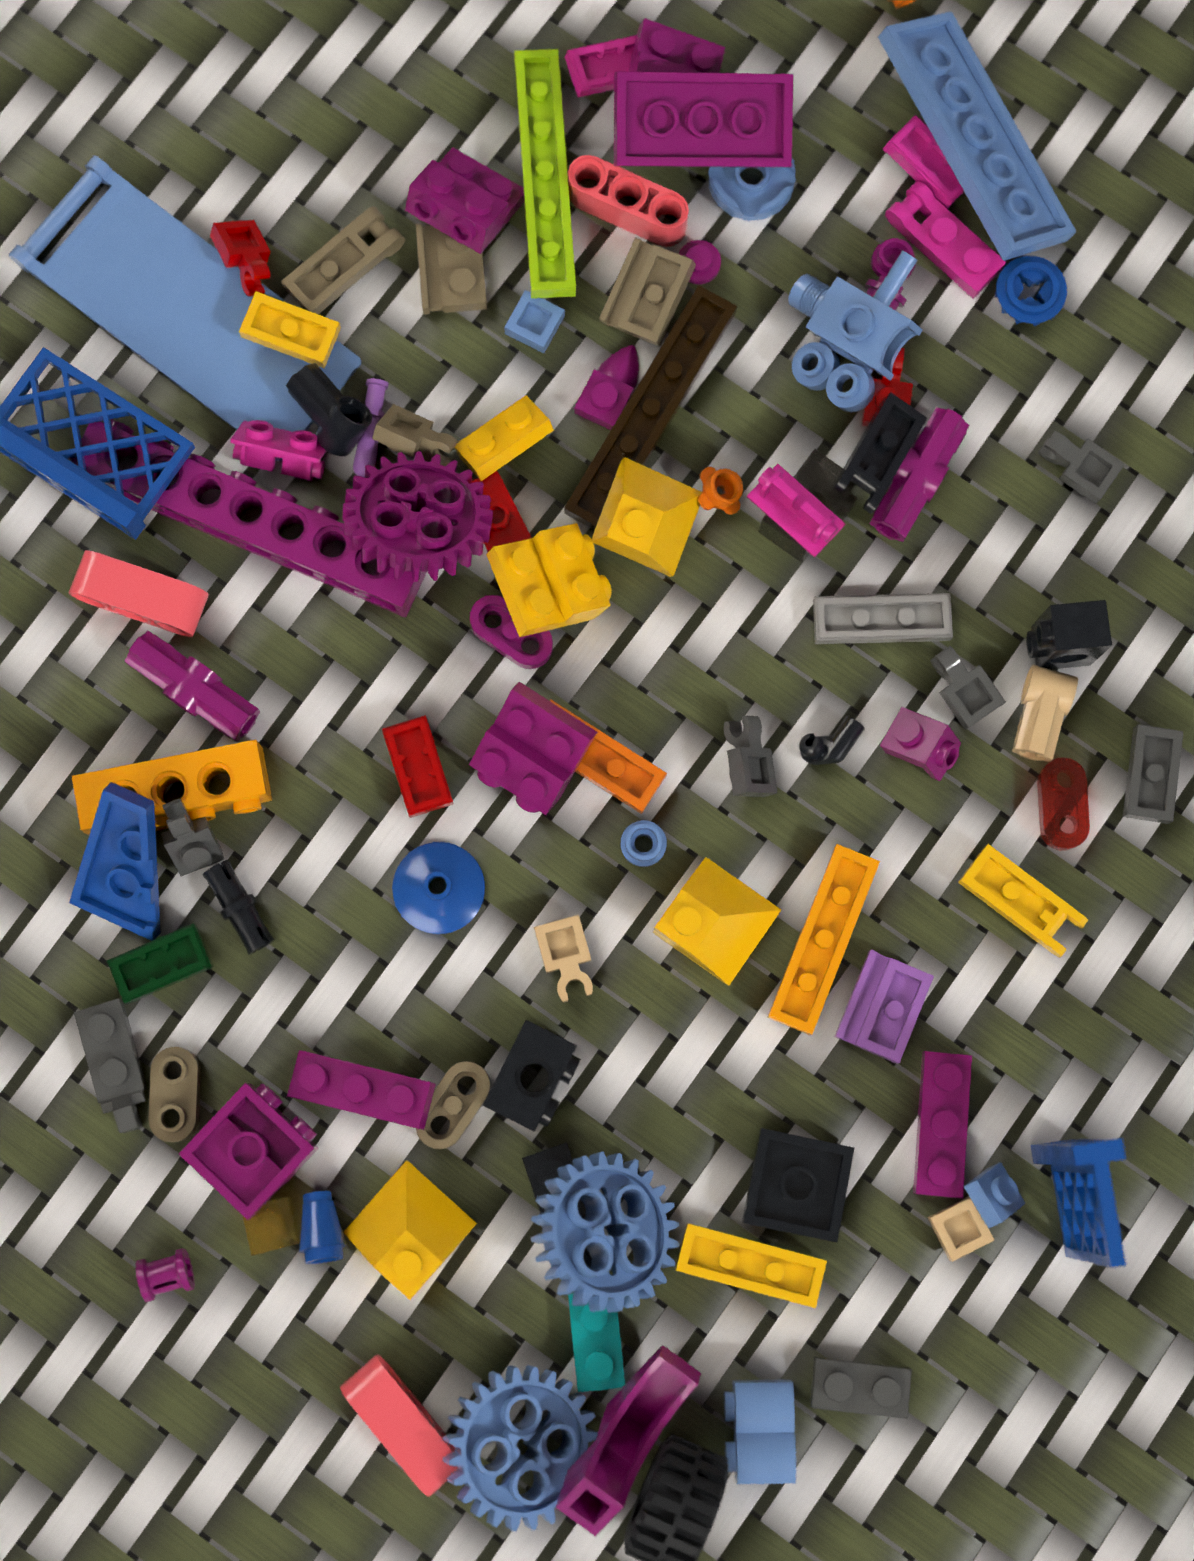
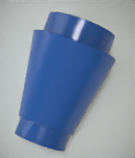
[299,1191,347,1264]

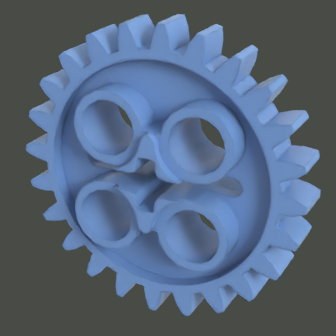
[531,1152,680,1313]
[443,1365,598,1531]

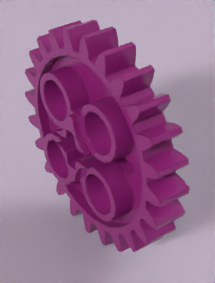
[343,451,493,582]

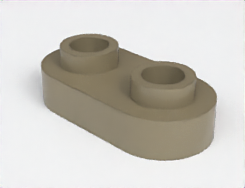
[148,1047,201,1142]
[416,1061,491,1149]

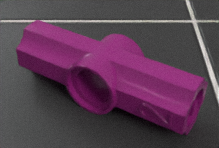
[870,407,970,542]
[124,631,261,743]

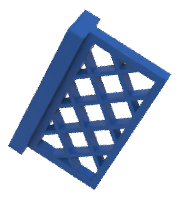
[0,347,195,540]
[1030,1139,1126,1268]

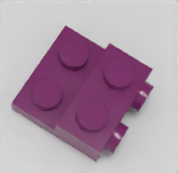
[629,18,725,73]
[405,147,524,254]
[469,681,597,815]
[179,1082,319,1220]

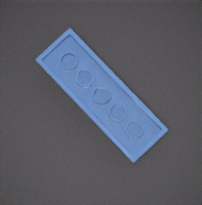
[878,11,1077,261]

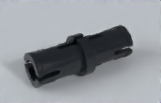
[202,860,275,955]

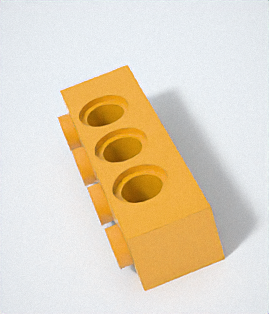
[72,739,272,835]

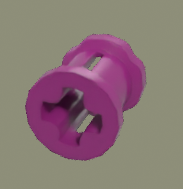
[135,1248,195,1303]

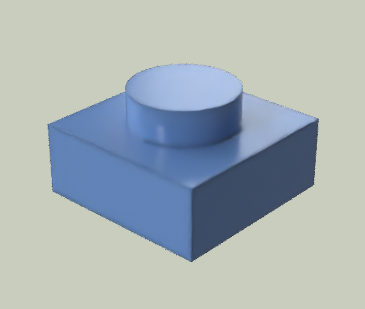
[504,290,565,353]
[963,1162,1026,1229]

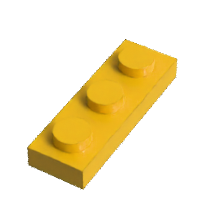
[675,1223,827,1308]

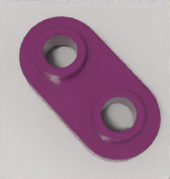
[470,595,553,669]

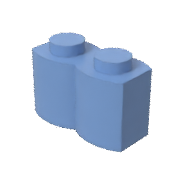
[724,1379,796,1484]

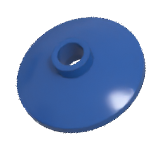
[392,842,485,934]

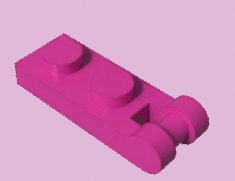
[885,181,1006,299]

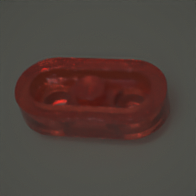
[1037,758,1090,851]

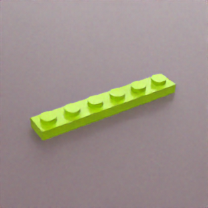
[514,49,576,299]

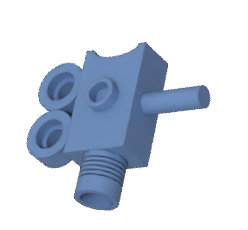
[789,251,923,412]

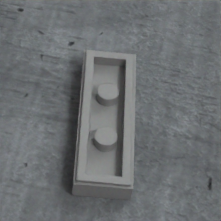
[813,593,953,644]

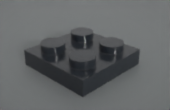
[742,1128,855,1243]

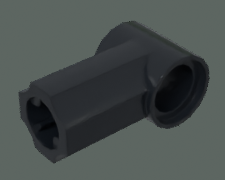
[286,363,373,457]

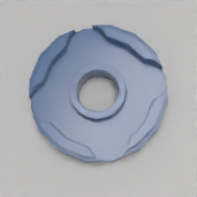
[708,158,796,221]

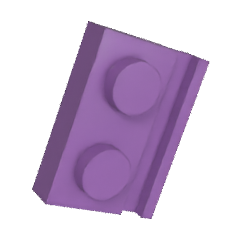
[834,950,934,1064]

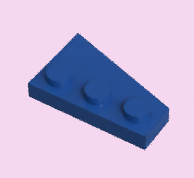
[69,782,161,941]

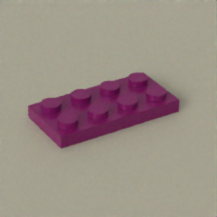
[614,71,794,168]

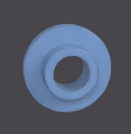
[620,820,667,867]

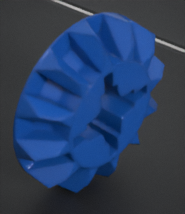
[995,256,1067,327]

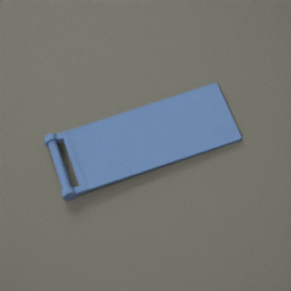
[8,156,361,461]

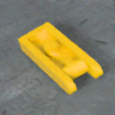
[958,844,1088,958]

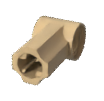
[1012,665,1078,762]

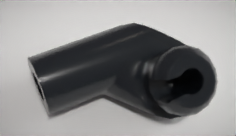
[799,716,865,765]

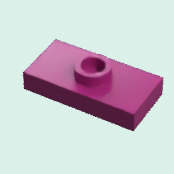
[564,35,637,98]
[883,115,964,209]

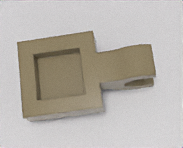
[372,404,457,466]

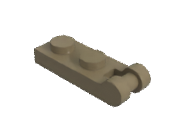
[281,206,405,314]

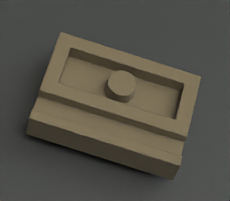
[416,224,487,315]
[599,237,696,347]

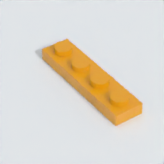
[767,844,880,1035]

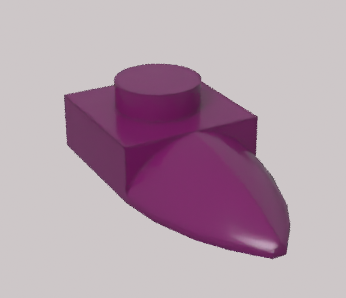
[574,345,639,430]

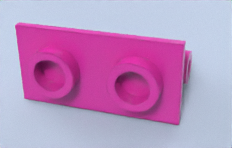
[230,420,326,481]
[747,464,846,558]

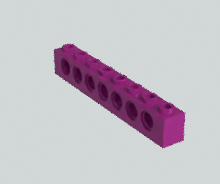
[71,419,427,618]

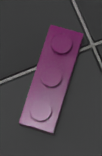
[287,1050,436,1130]
[913,1051,972,1198]

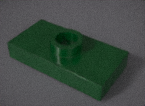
[106,923,214,1005]

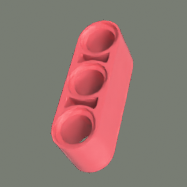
[568,155,689,247]
[69,550,209,637]
[340,1354,458,1497]

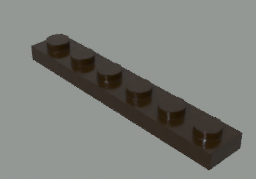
[564,285,737,530]

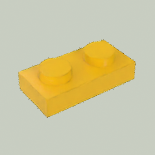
[239,291,341,369]
[454,395,554,481]

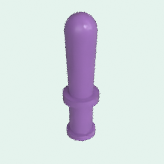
[353,378,389,478]

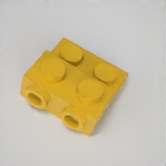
[486,523,612,637]

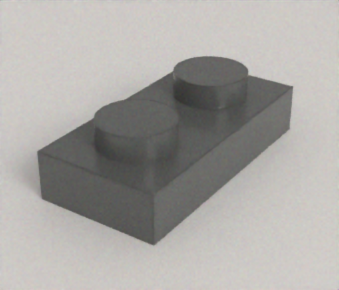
[1123,724,1184,824]
[810,1357,912,1419]

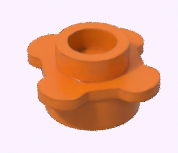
[698,467,743,515]

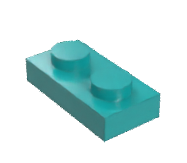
[568,1292,625,1392]

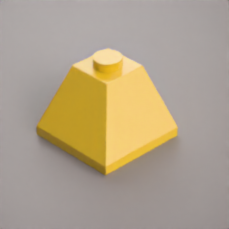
[590,457,702,577]
[653,857,781,986]
[343,1160,477,1300]

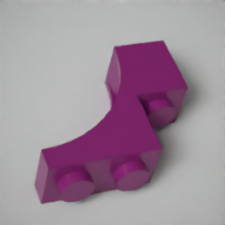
[556,1345,701,1537]

